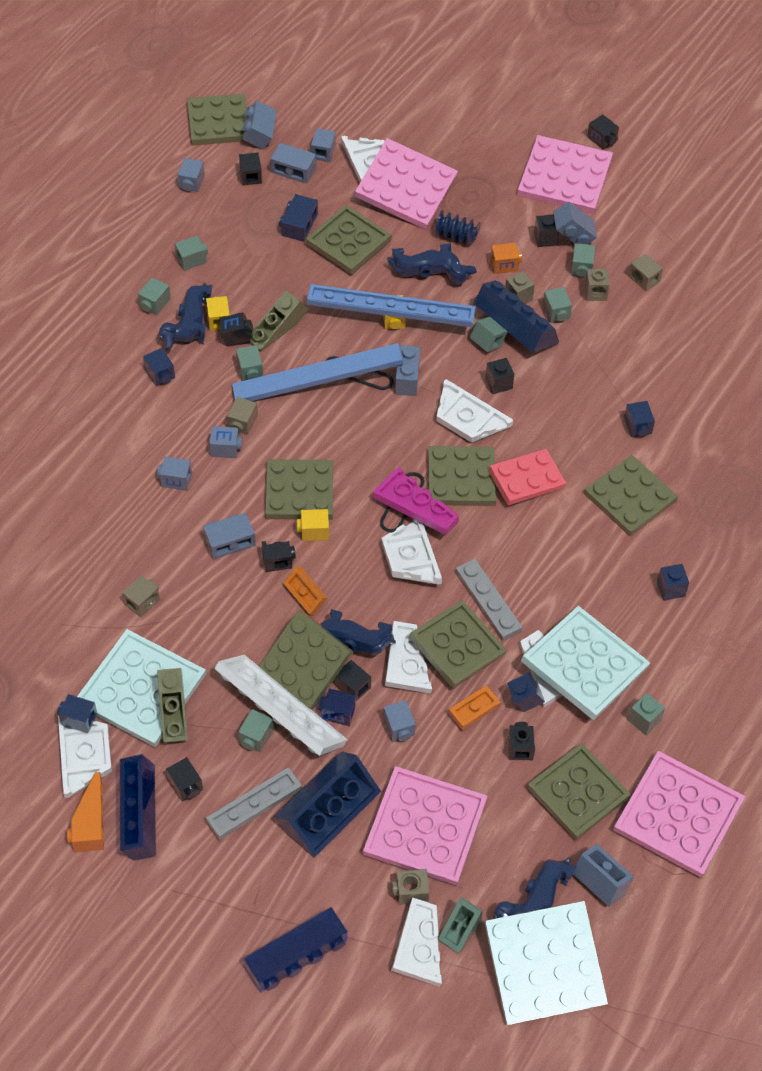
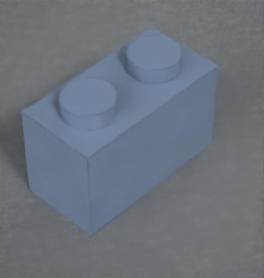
[242,100,277,149]
[270,143,316,184]
[553,201,597,244]
[395,345,420,396]
[203,513,256,559]
[573,844,634,906]

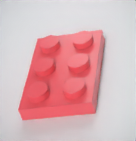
[488,449,567,505]

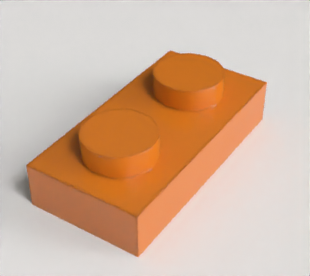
[283,566,328,615]
[448,685,501,731]

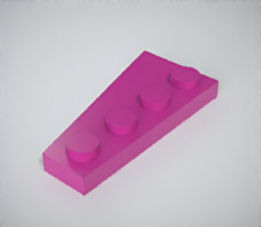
[373,467,459,535]

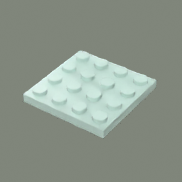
[521,606,650,720]
[77,629,206,747]
[484,901,608,1025]

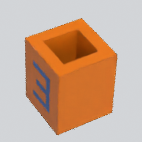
[490,243,522,274]

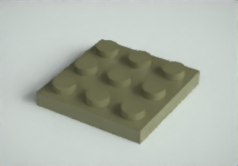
[187,94,247,146]
[306,205,392,275]
[428,446,496,506]
[584,455,678,536]
[266,459,333,520]
[409,600,507,689]
[259,610,353,709]
[527,743,631,840]

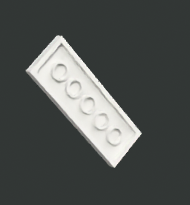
[215,655,348,756]

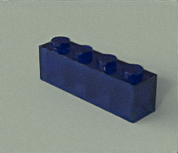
[120,754,156,861]
[243,907,348,993]

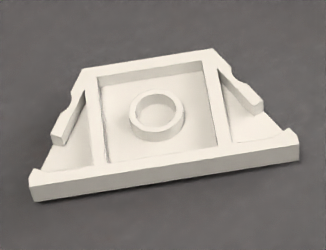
[341,136,385,182]
[436,379,513,443]
[382,519,442,584]
[58,715,112,798]

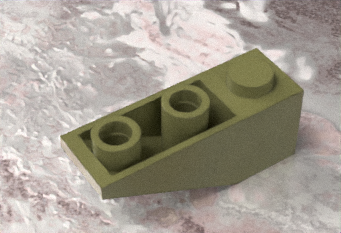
[250,290,309,351]
[157,668,188,742]

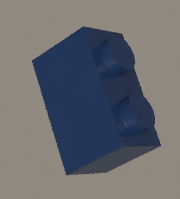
[279,194,318,242]

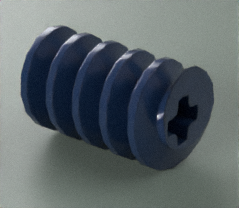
[436,210,481,246]

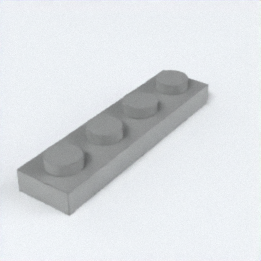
[455,559,523,641]
[206,767,302,840]

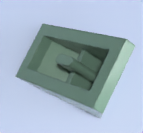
[438,897,483,953]

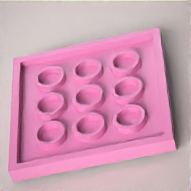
[517,135,613,214]
[354,138,458,230]
[613,751,745,878]
[363,766,488,886]

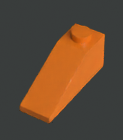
[67,772,104,852]

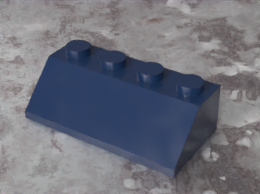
[474,280,559,352]
[274,751,381,857]

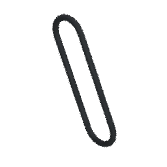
[325,356,393,390]
[380,472,425,532]

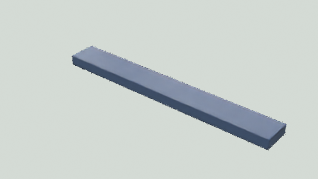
[307,284,476,327]
[232,343,403,401]

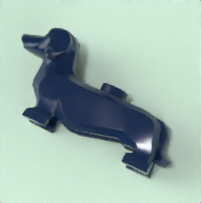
[387,243,477,285]
[158,283,212,351]
[320,609,396,655]
[493,858,576,919]

